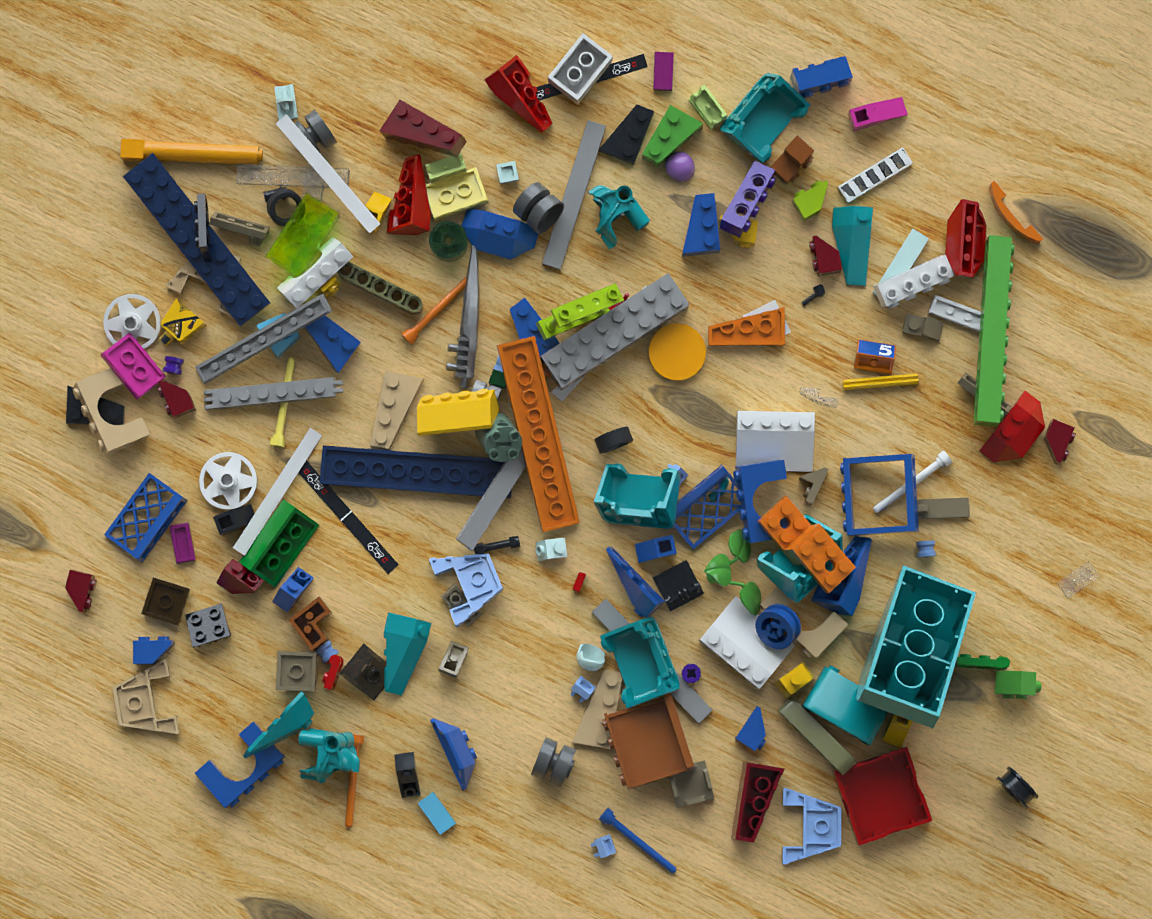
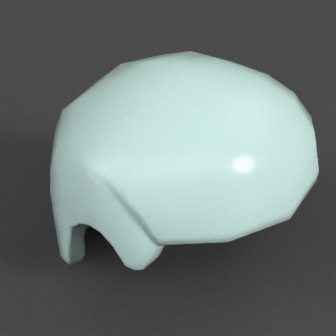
[576,644,605,671]

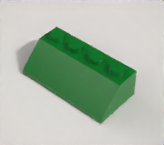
[239,499,319,587]

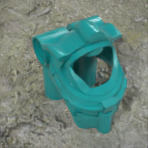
[588,185,650,250]
[298,728,360,783]

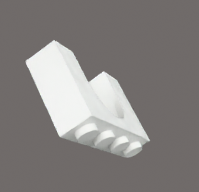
[277,237,353,308]

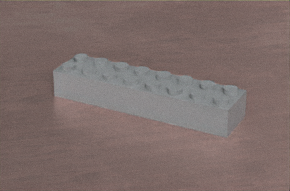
[540,273,690,391]

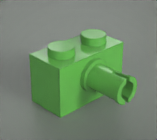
[995,671,1042,699]

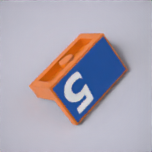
[854,339,896,374]

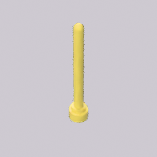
[270,357,295,448]

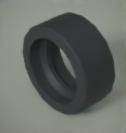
[267,189,305,227]
[594,426,633,454]

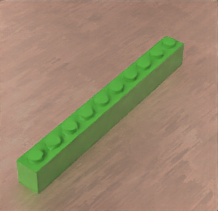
[973,235,1014,427]

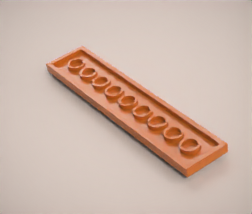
[497,336,580,532]

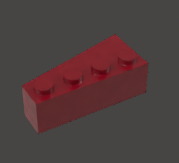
[380,99,467,157]
[731,762,785,843]

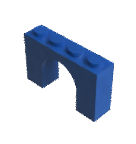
[733,460,788,543]
[195,722,285,808]

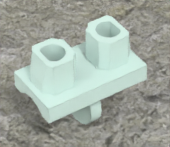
[274,84,298,120]

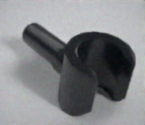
[801,284,825,306]

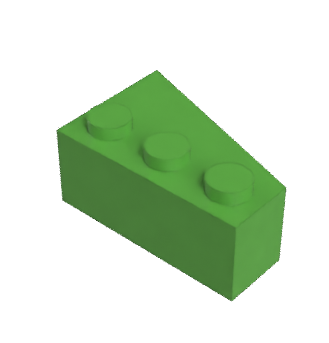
[642,105,703,167]

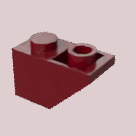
[809,235,842,276]
[157,380,196,418]
[1044,419,1076,464]
[216,559,264,594]
[65,570,97,613]

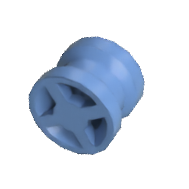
[916,540,936,558]
[315,640,339,664]

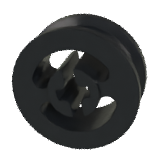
[996,766,1039,809]

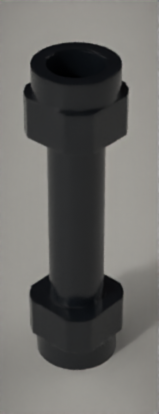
[474,536,521,555]

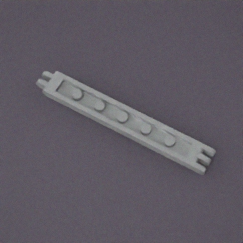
[203,377,343,410]

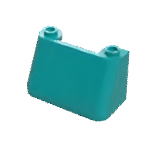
[720,73,811,163]
[594,463,680,529]
[757,514,843,603]
[600,617,680,708]
[802,665,888,746]

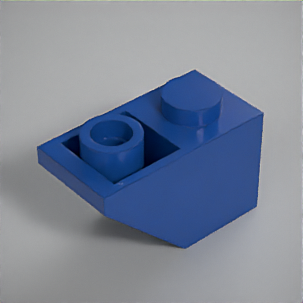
[635,535,677,563]
[272,567,314,613]
[133,636,174,664]

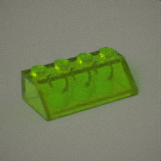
[265,193,340,278]

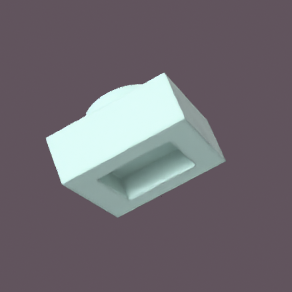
[496,161,519,184]

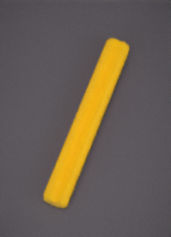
[843,374,919,390]

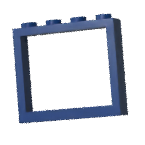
[840,454,919,536]

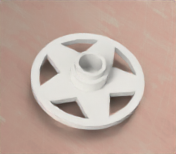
[103,294,161,349]
[199,452,257,510]

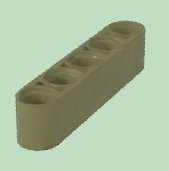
[337,262,423,315]
[778,696,857,775]

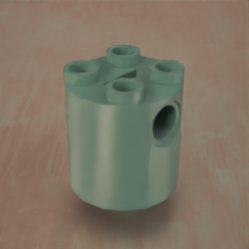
[475,412,522,462]

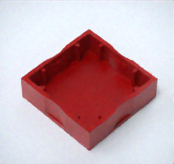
[832,747,933,845]

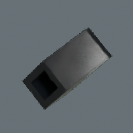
[213,504,255,536]
[394,752,421,798]

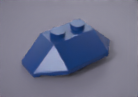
[461,209,538,260]
[430,718,477,791]

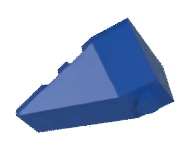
[811,536,872,616]
[606,546,665,618]

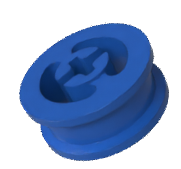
[755,604,801,650]

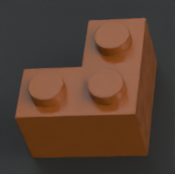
[770,135,814,185]
[289,597,332,651]

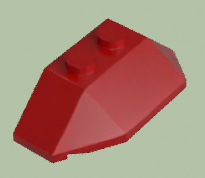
[945,199,987,278]
[979,391,1045,463]

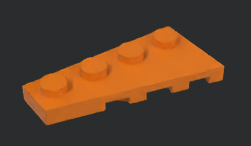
[708,307,785,346]

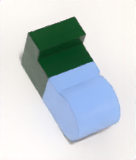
[489,355,507,390]

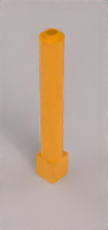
[120,139,263,165]

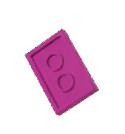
[100,333,166,400]

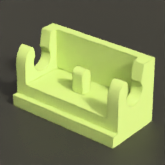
[689,84,727,130]
[425,153,467,182]

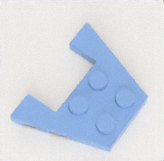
[429,554,503,627]
[782,788,841,864]

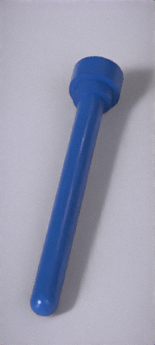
[598,808,677,874]

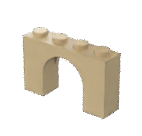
[73,368,150,456]
[760,587,848,659]

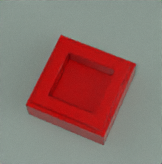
[572,572,586,593]

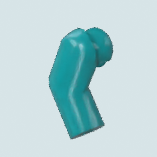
[708,477,729,502]

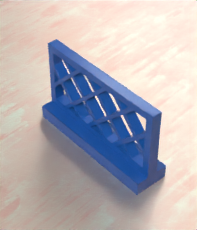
[674,464,741,549]
[104,473,188,563]

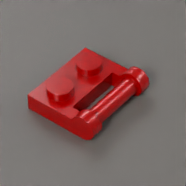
[322,655,344,691]

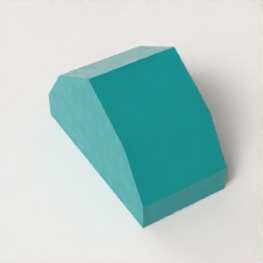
[855,565,976,729]

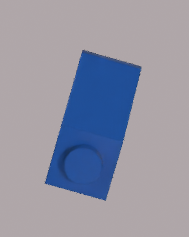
[735,706,766,751]

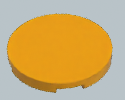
[649,323,706,381]

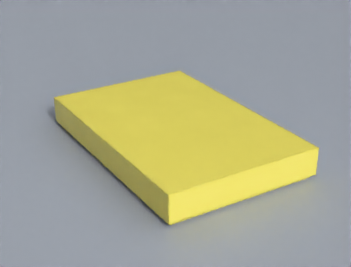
[426,167,489,221]

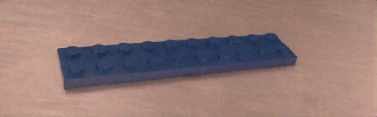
[123,153,271,326]
[320,445,512,499]

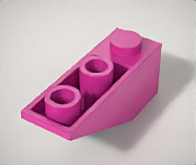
[848,97,908,132]

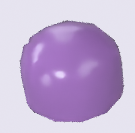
[665,152,695,182]

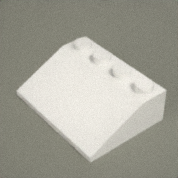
[736,411,815,472]
[699,596,795,690]

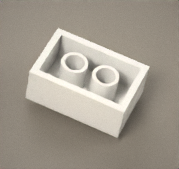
[548,33,613,105]

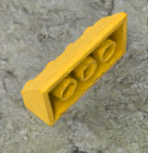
[417,389,500,436]

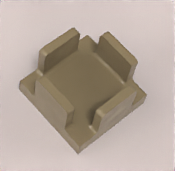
[276,651,318,692]
[669,760,714,807]

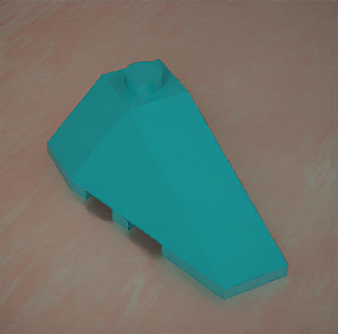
[832,206,873,286]
[384,612,432,696]
[243,691,315,759]

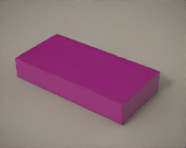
[653,52,674,91]
[169,522,196,564]

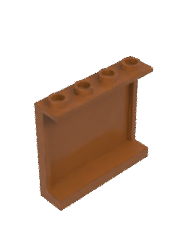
[602,693,695,790]

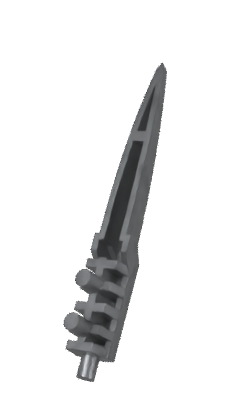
[446,245,479,388]

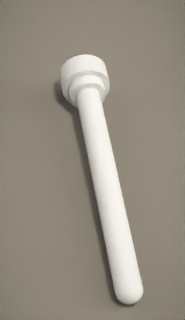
[873,450,953,513]

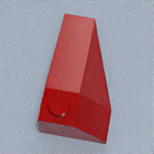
[484,55,553,133]
[387,154,431,236]

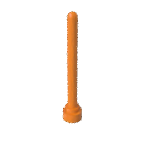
[401,276,467,345]
[345,734,364,828]

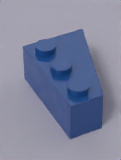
[790,56,853,99]
[682,193,720,257]
[510,298,560,357]
[304,316,361,373]

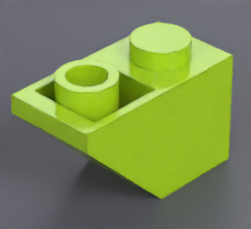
[792,180,828,221]

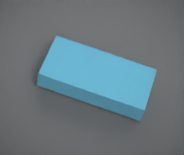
[418,792,456,835]

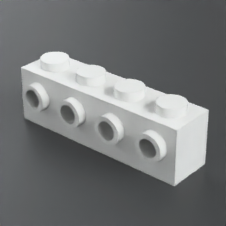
[873,255,955,309]

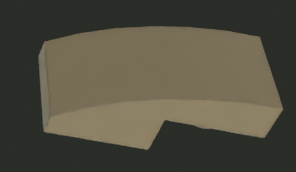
[441,584,482,627]

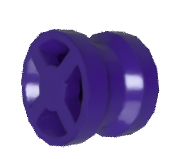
[162,356,184,375]
[681,664,701,683]

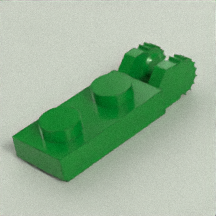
[955,654,1011,670]

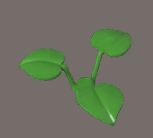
[704,529,761,616]

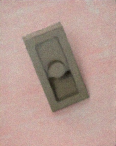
[902,313,944,341]
[799,468,829,505]
[438,641,469,678]

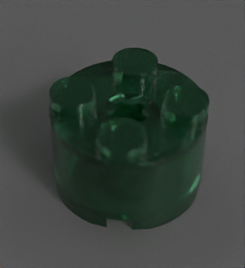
[429,221,468,262]

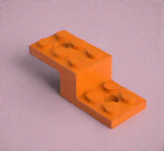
[757,496,856,593]

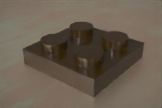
[141,577,190,626]

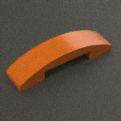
[989,181,1043,245]

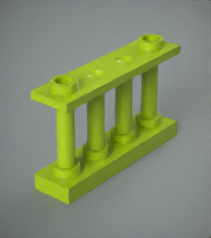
[536,283,624,340]

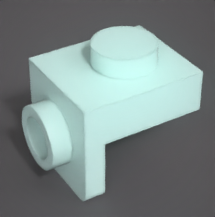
[535,538,568,561]

